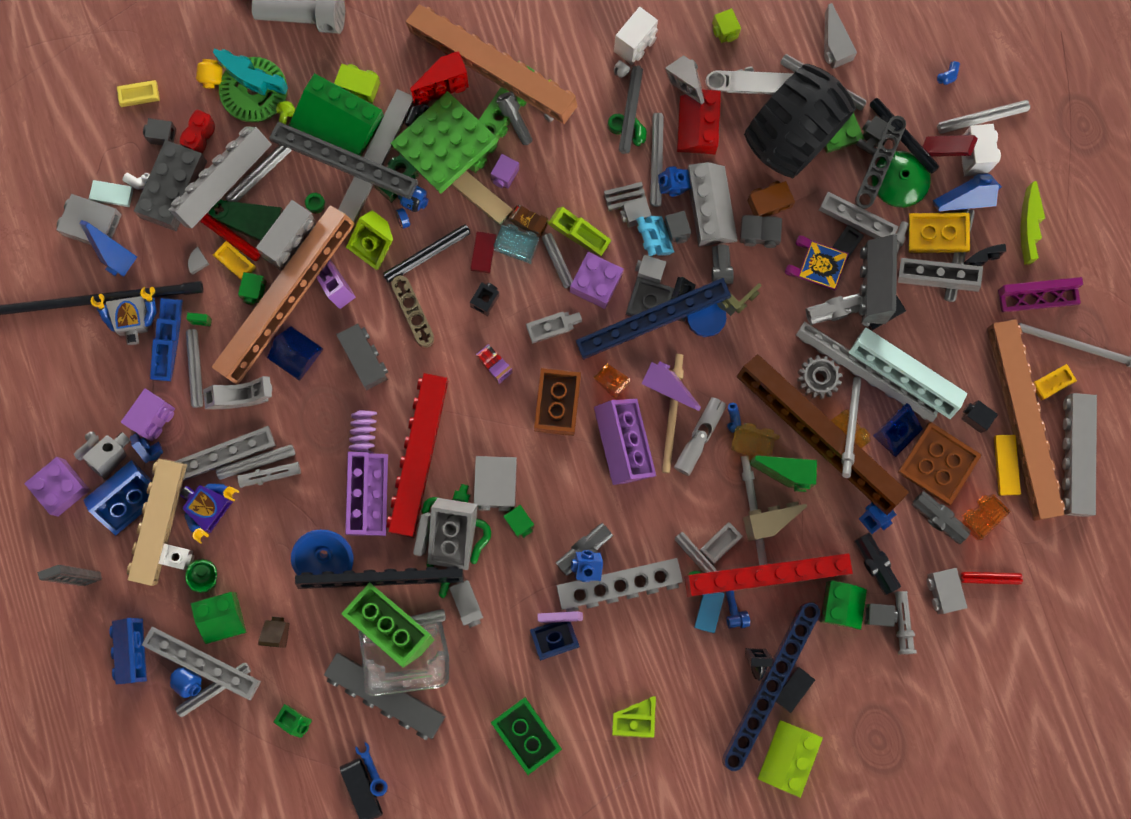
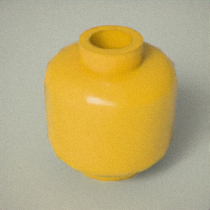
[196,59,223,89]

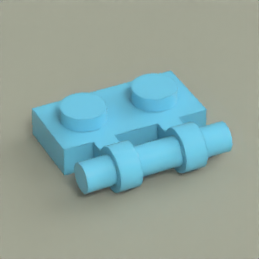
[636,216,674,256]

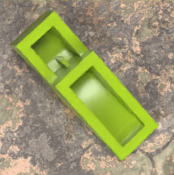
[548,207,611,256]

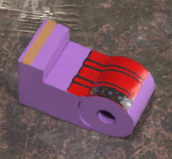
[476,344,513,384]

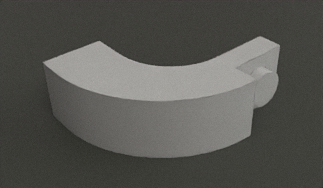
[203,376,272,409]

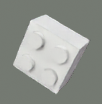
[614,7,658,65]
[961,124,1001,176]

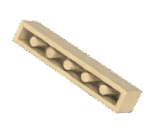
[127,459,187,586]

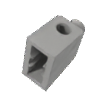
[82,432,130,480]

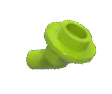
[276,101,295,125]

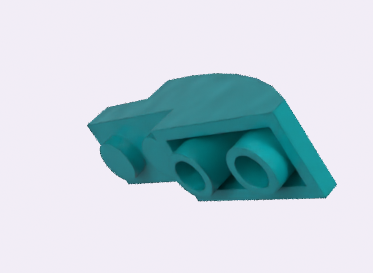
[213,49,288,96]

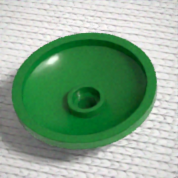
[872,151,931,208]

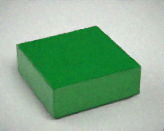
[186,312,212,326]

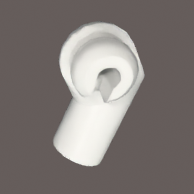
[122,173,150,190]

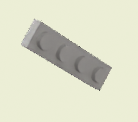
[819,192,899,239]

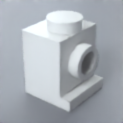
[158,544,194,570]

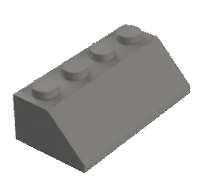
[687,162,738,247]

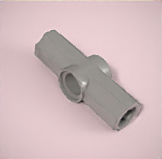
[805,293,862,325]

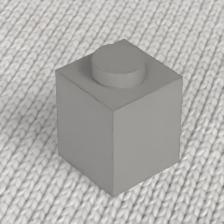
[620,197,652,228]
[635,255,666,284]

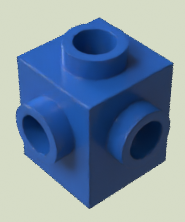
[658,166,691,197]
[859,502,897,534]
[571,550,603,582]

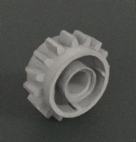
[797,355,842,400]

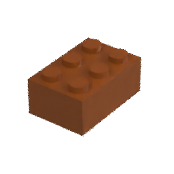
[534,368,581,436]

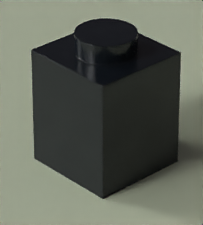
[962,400,998,433]

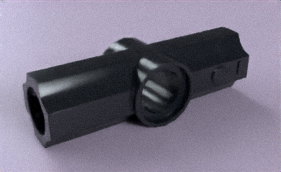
[854,533,901,595]

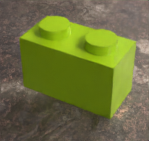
[334,64,380,104]

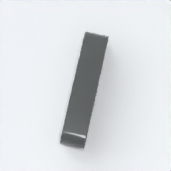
[855,116,906,209]

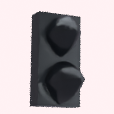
[745,648,772,681]

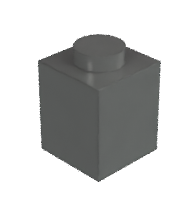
[143,118,176,146]
[664,210,691,244]
[865,604,898,627]

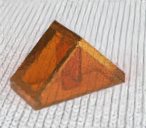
[594,364,631,399]

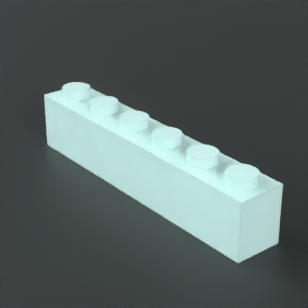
[849,327,968,419]

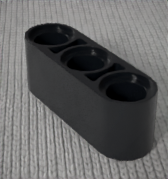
[340,758,383,819]

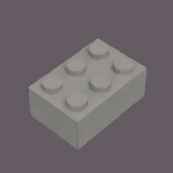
[256,200,317,271]

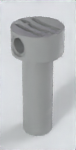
[252,0,345,34]

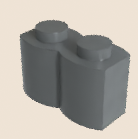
[740,215,782,248]

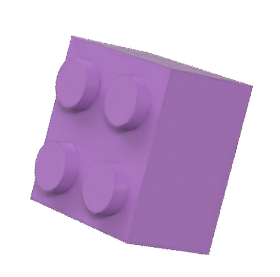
[570,252,624,309]
[121,388,176,441]
[24,457,90,517]

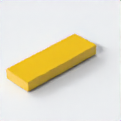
[994,435,1021,496]

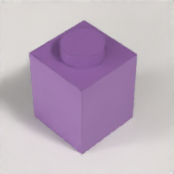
[491,154,519,189]

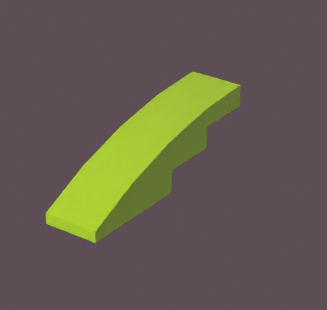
[1020,181,1045,265]

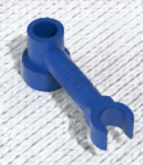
[726,591,750,628]
[355,742,388,796]

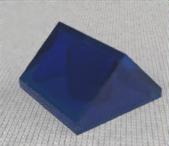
[267,326,323,381]
[873,403,923,457]

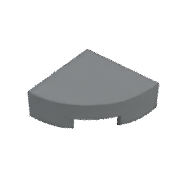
[188,247,210,275]

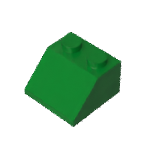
[820,581,867,630]
[191,592,247,644]

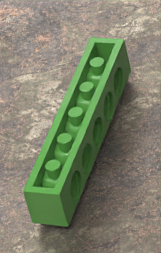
[469,61,535,173]

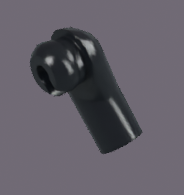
[404,104,429,127]

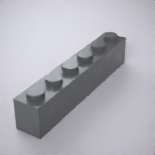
[324,653,446,740]

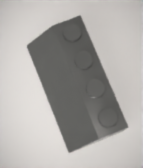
[859,234,897,324]

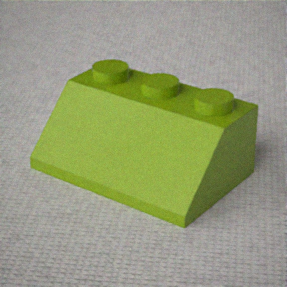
[757,720,823,798]

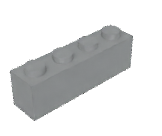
[898,258,983,292]

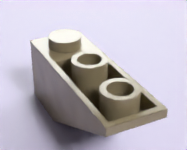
[743,501,807,541]

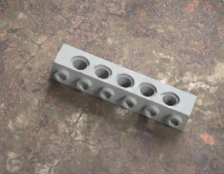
[556,558,683,612]

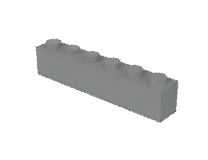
[169,126,272,229]
[1062,393,1097,517]

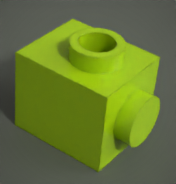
[712,8,741,43]

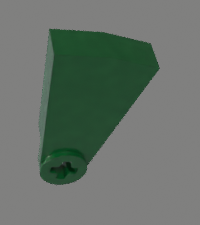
[209,199,283,242]

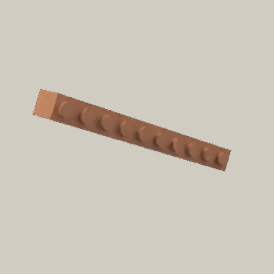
[405,4,578,124]
[212,206,355,385]
[987,319,1065,521]

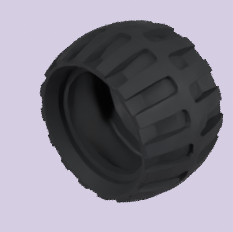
[744,64,856,178]

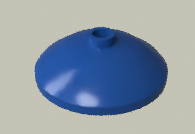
[291,530,354,575]

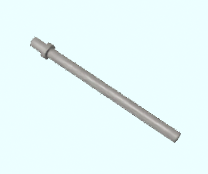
[1019,323,1131,368]

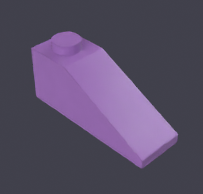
[317,259,356,309]
[642,361,701,411]

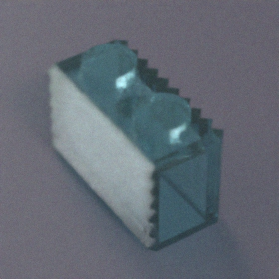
[494,224,539,264]

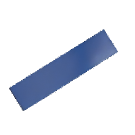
[150,298,183,381]

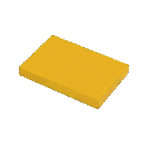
[909,213,970,253]

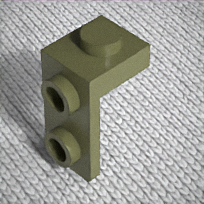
[717,283,762,316]

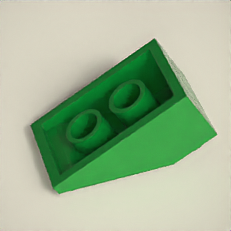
[750,455,817,492]

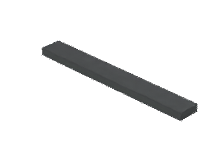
[269,122,418,200]

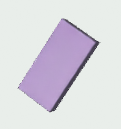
[538,611,583,623]

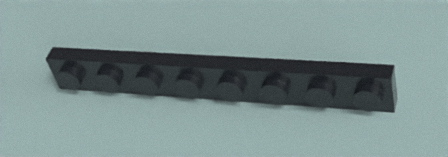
[295,566,464,589]

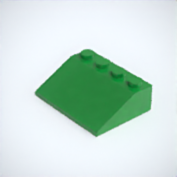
[289,73,384,156]

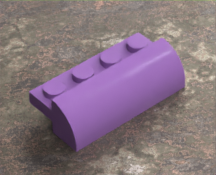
[345,452,388,536]

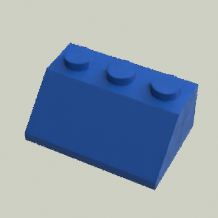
[83,460,152,536]
[110,618,147,685]

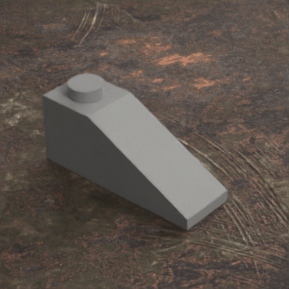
[824,3,857,69]
[665,55,705,104]

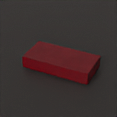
[471,231,496,274]

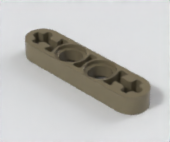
[391,275,434,348]

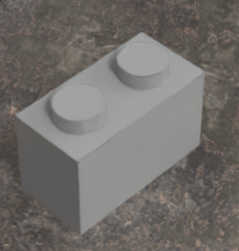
[927,568,967,614]

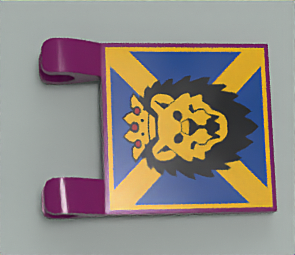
[785,235,849,291]

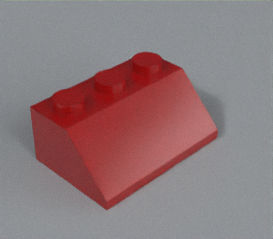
[677,89,721,155]

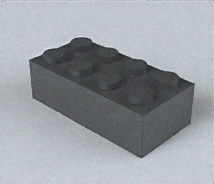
[134,140,207,232]

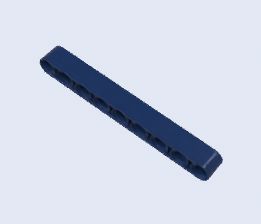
[722,603,820,771]

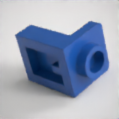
[130,433,163,464]

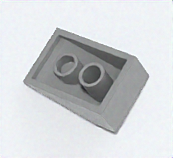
[427,498,478,570]

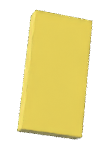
[117,80,160,107]

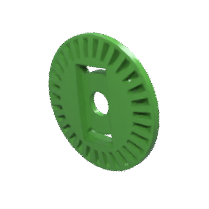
[219,57,288,123]

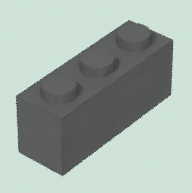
[336,324,388,391]

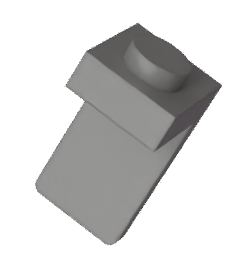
[450,580,484,628]

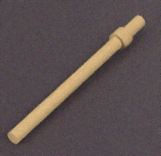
[662,354,684,473]

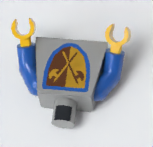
[91,287,157,345]

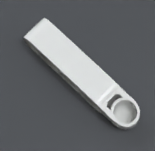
[705,70,794,95]

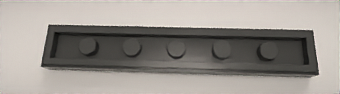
[37,565,102,586]

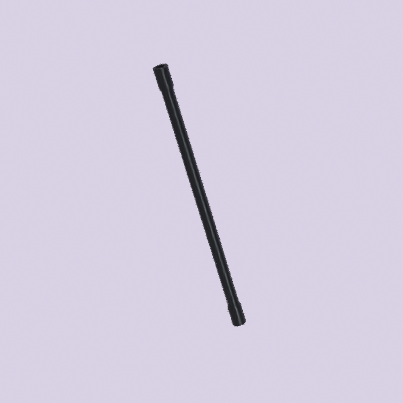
[0,281,204,315]

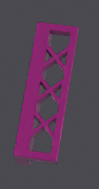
[998,277,1083,313]

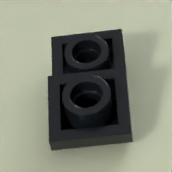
[964,244,1006,266]

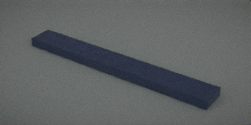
[575,278,731,360]

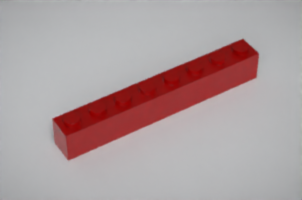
[386,373,449,538]
[684,553,853,597]

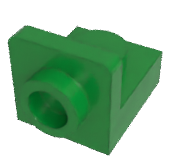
[273,704,312,738]

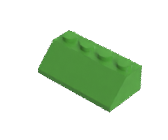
[341,582,434,668]

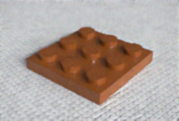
[897,422,982,506]

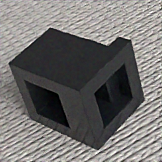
[470,282,499,316]

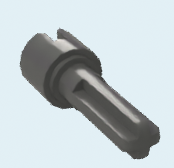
[496,91,533,145]

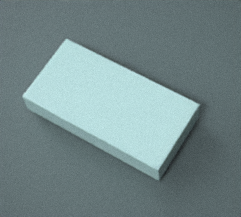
[89,180,134,207]

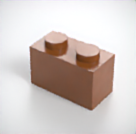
[747,181,795,217]

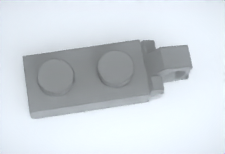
[526,312,582,344]

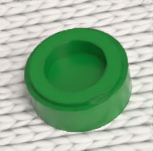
[608,114,624,134]
[305,193,325,214]

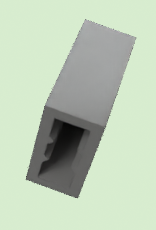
[56,194,122,245]
[474,456,517,512]

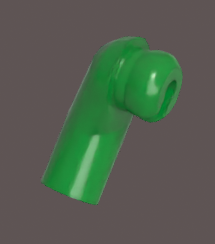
[632,117,647,146]

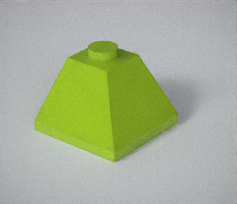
[346,210,393,270]

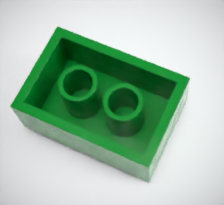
[491,697,562,775]

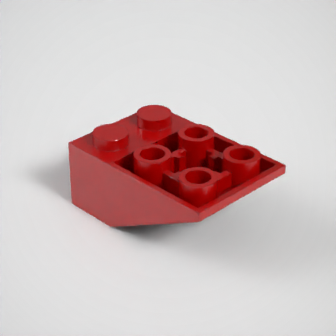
[410,51,469,106]

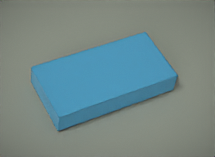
[694,592,725,633]

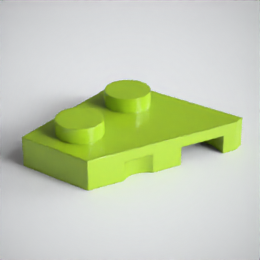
[612,696,656,738]

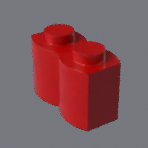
[180,109,215,153]

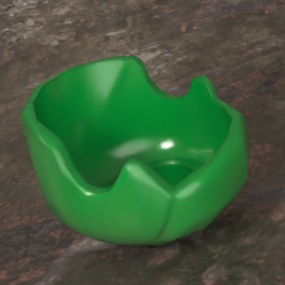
[185,559,217,593]

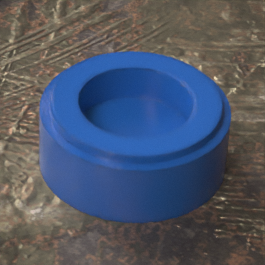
[396,208,410,229]

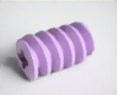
[348,410,377,453]

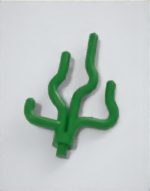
[421,484,491,598]

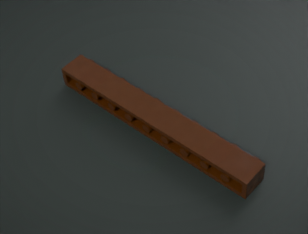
[736,354,909,515]

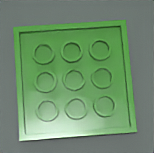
[390,91,498,194]

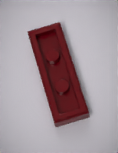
[922,135,978,157]

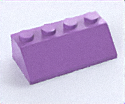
[594,399,656,485]

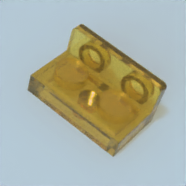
[731,423,780,457]

